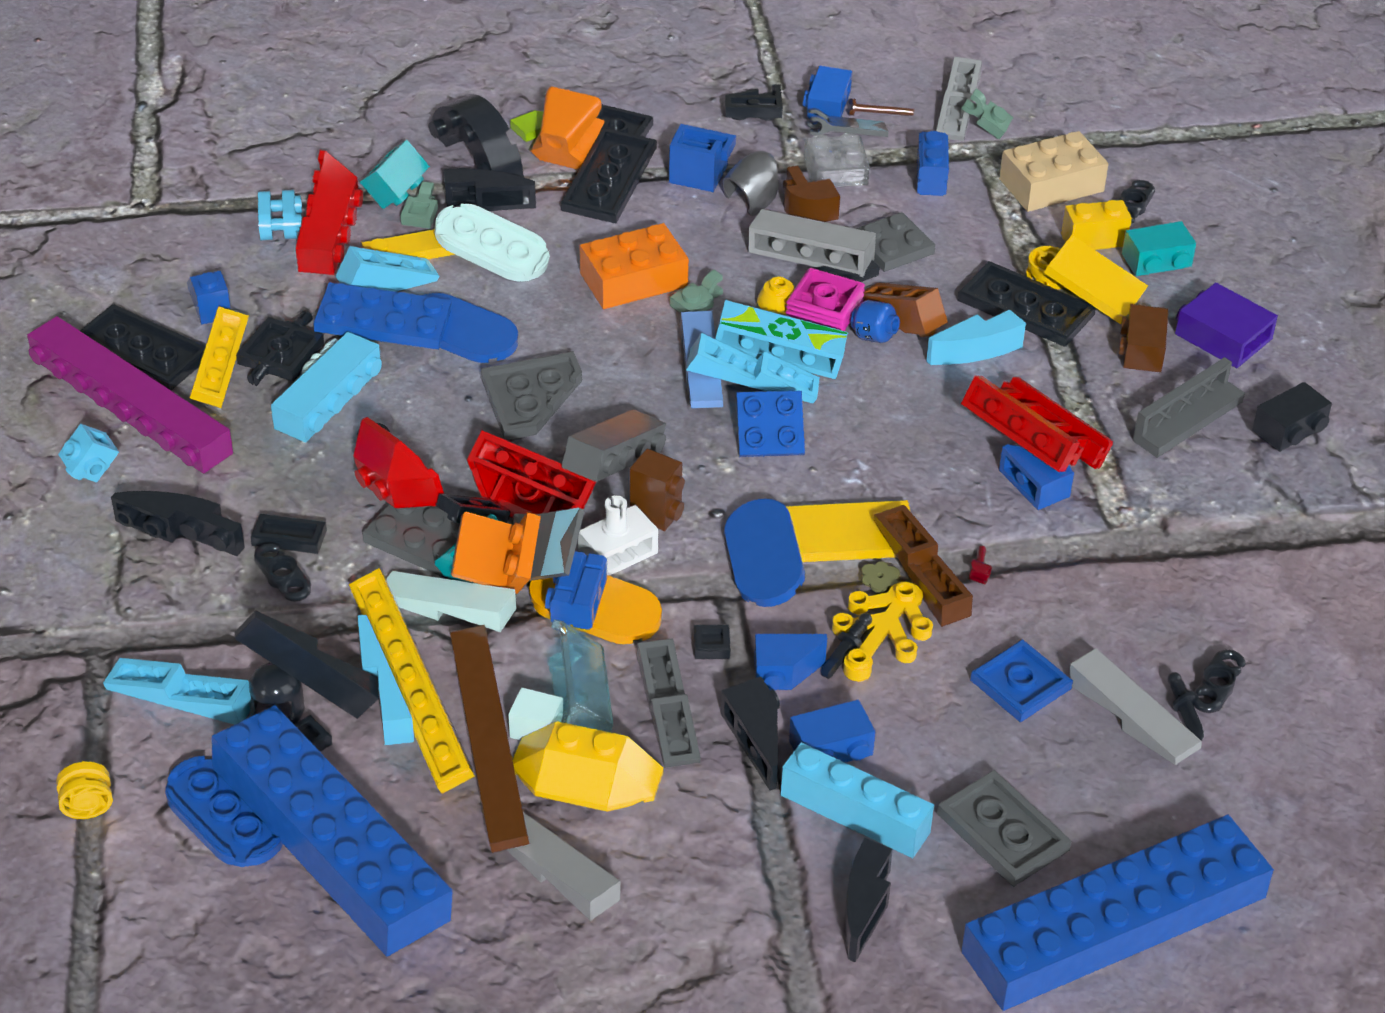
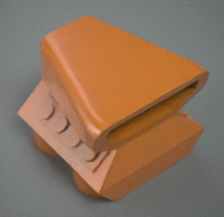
[531,87,605,169]

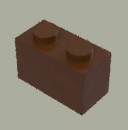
[1119,304,1168,373]
[630,448,685,531]

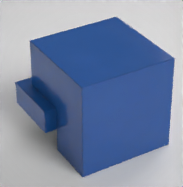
[669,124,736,192]

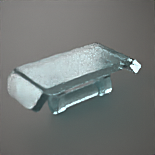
[548,619,613,732]

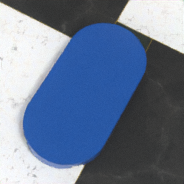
[421,293,518,363]
[724,499,805,607]
[165,756,283,867]

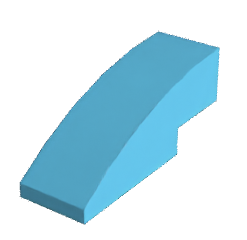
[926,310,1026,365]

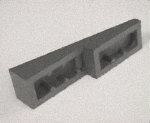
[637,638,701,768]

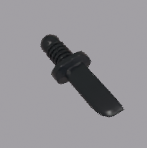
[821,613,872,679]
[1168,672,1204,741]

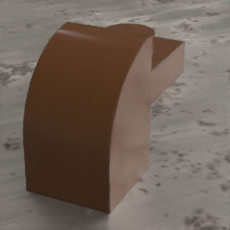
[783,165,840,222]

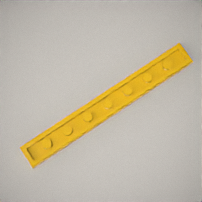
[349,568,475,794]

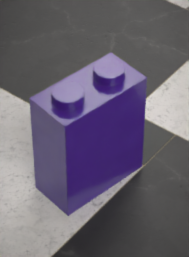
[1175,282,1278,368]

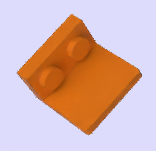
[451,512,541,594]

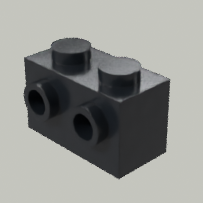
[1252,382,1332,452]

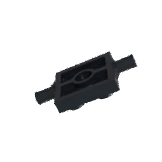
[236,310,324,386]

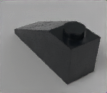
[721,677,780,791]

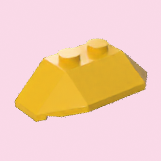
[513,721,664,812]

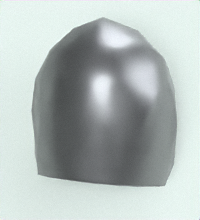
[723,151,779,216]

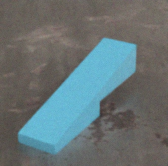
[686,333,820,403]
[358,615,414,745]
[103,658,251,725]

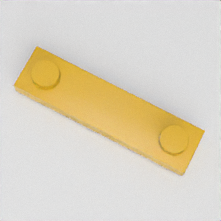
[361,229,455,259]
[190,306,249,408]

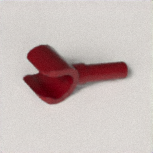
[968,546,992,585]

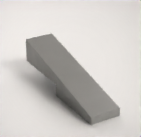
[936,57,982,141]
[1070,648,1201,765]
[507,812,620,921]

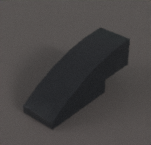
[444,168,536,211]
[844,838,893,962]

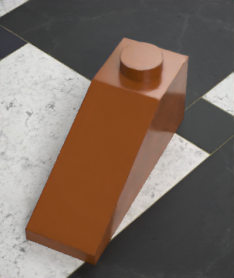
[862,283,948,337]

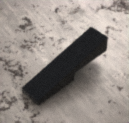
[235,610,379,719]

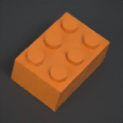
[580,223,689,309]

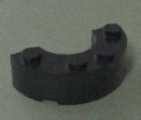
[429,94,524,177]

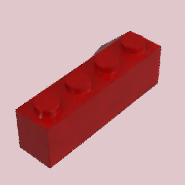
[296,150,363,275]

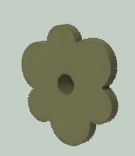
[862,561,900,593]

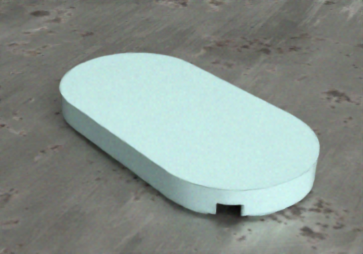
[434,204,550,282]

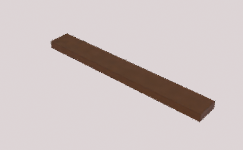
[450,625,530,853]

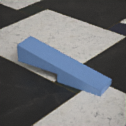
[681,311,723,408]

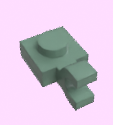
[961,88,1013,139]
[401,181,438,229]
[670,270,723,313]

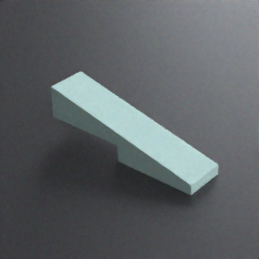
[386,571,516,632]

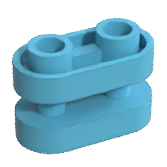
[258,190,302,241]

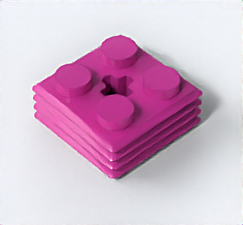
[786,268,865,331]

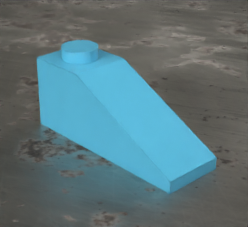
[336,246,439,292]

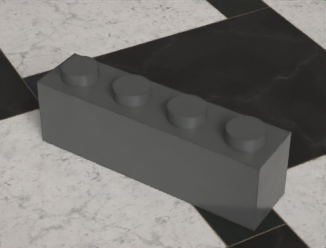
[562,409,666,482]

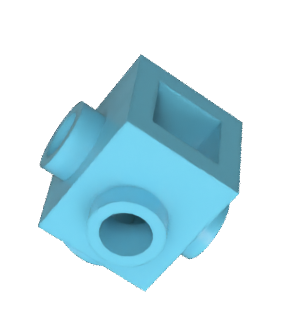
[58,424,119,483]

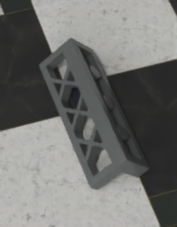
[1133,357,1245,458]

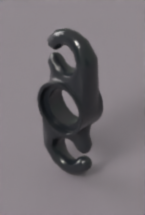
[1119,180,1155,224]
[254,543,311,602]
[1193,649,1246,713]

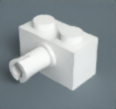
[578,496,658,576]

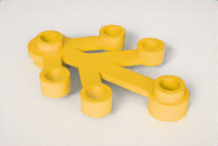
[832,582,933,681]

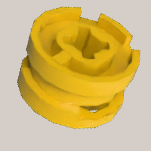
[1026,246,1064,290]
[56,761,113,819]

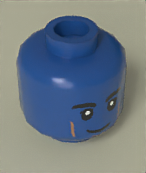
[851,300,900,343]

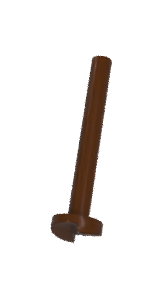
[849,98,914,116]

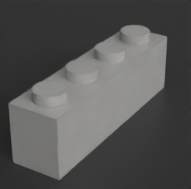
[749,209,876,277]

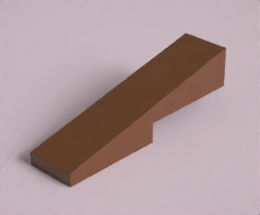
[874,505,973,627]

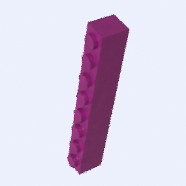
[27,316,233,474]

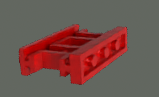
[961,375,1113,472]

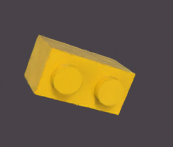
[1061,200,1132,250]

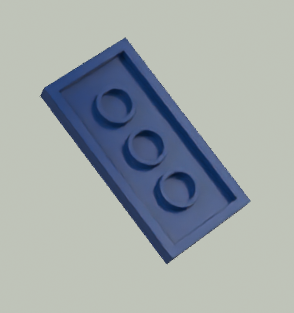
[314,282,452,350]

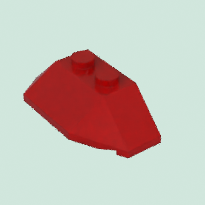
[353,417,444,509]
[467,430,596,518]

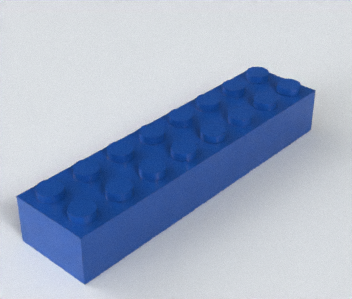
[211,705,453,957]
[961,814,1274,1011]

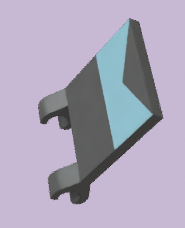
[807,108,889,137]
[512,508,585,581]

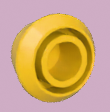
[757,277,795,316]

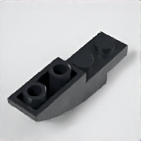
[111,491,245,556]

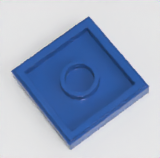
[970,639,1073,723]

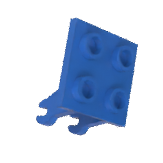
[736,391,805,457]

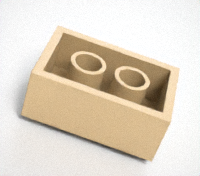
[999,131,1109,212]

